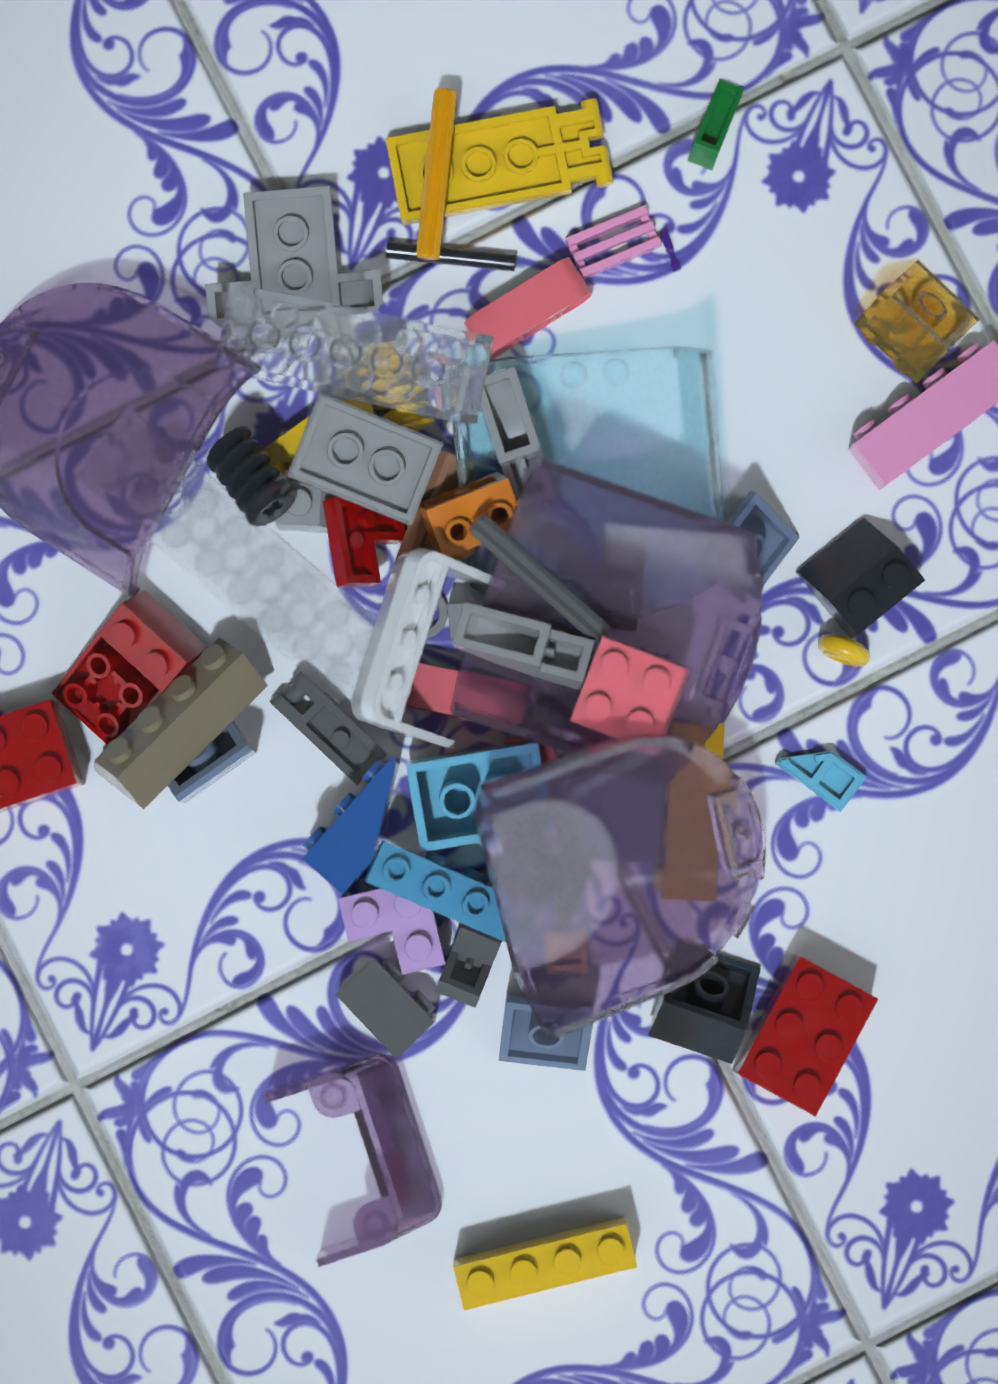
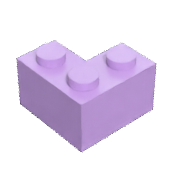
[338,888,446,975]

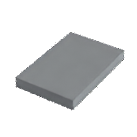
[286,393,443,526]

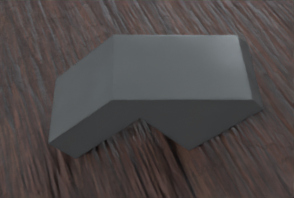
[435,924,502,1008]

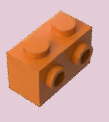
[418,472,525,560]

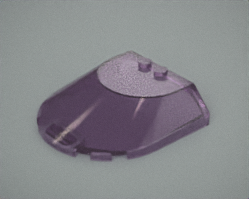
[0,282,262,596]
[474,734,766,1039]

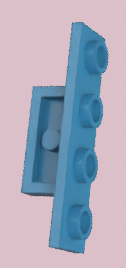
[364,840,541,950]

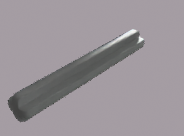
[469,514,612,645]

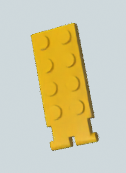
[385,99,614,226]

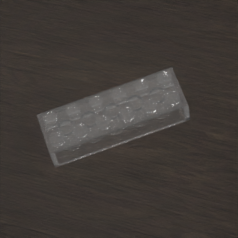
[214,283,494,424]

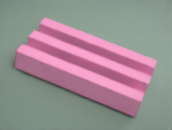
[565,205,662,280]

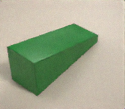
[687,79,744,171]

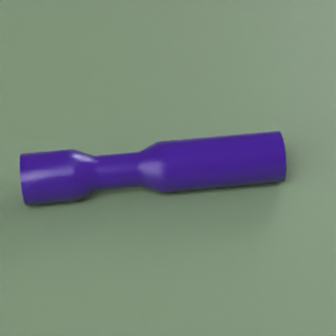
[659,229,681,273]

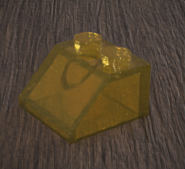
[854,260,980,384]

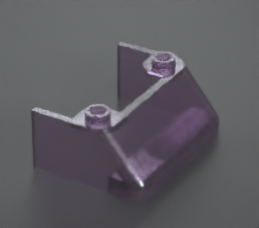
[263,1053,442,1268]

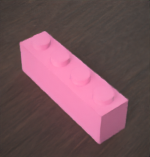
[848,340,998,491]

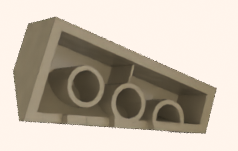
[94,637,268,810]

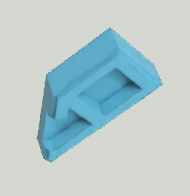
[775,751,867,812]

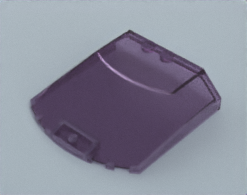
[450,456,764,784]

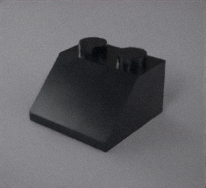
[796,518,925,639]
[648,940,761,1064]

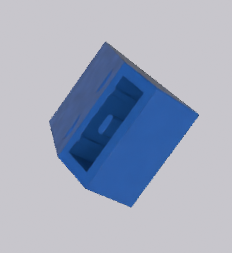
[302,757,399,894]

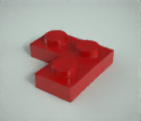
[322,497,406,588]

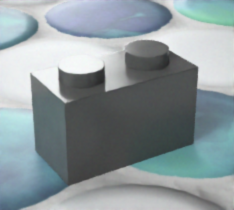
[335,956,436,1059]

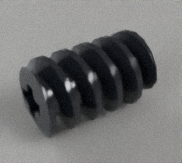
[207,426,295,527]

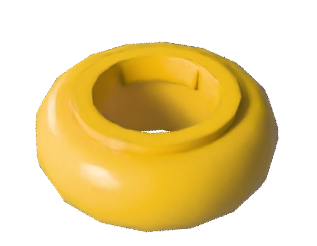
[818,633,870,667]

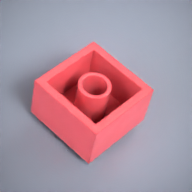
[570,636,692,753]

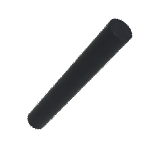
[386,241,516,272]

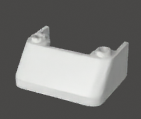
[351,548,505,749]

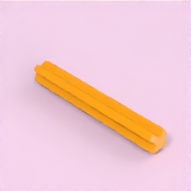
[416,88,457,260]

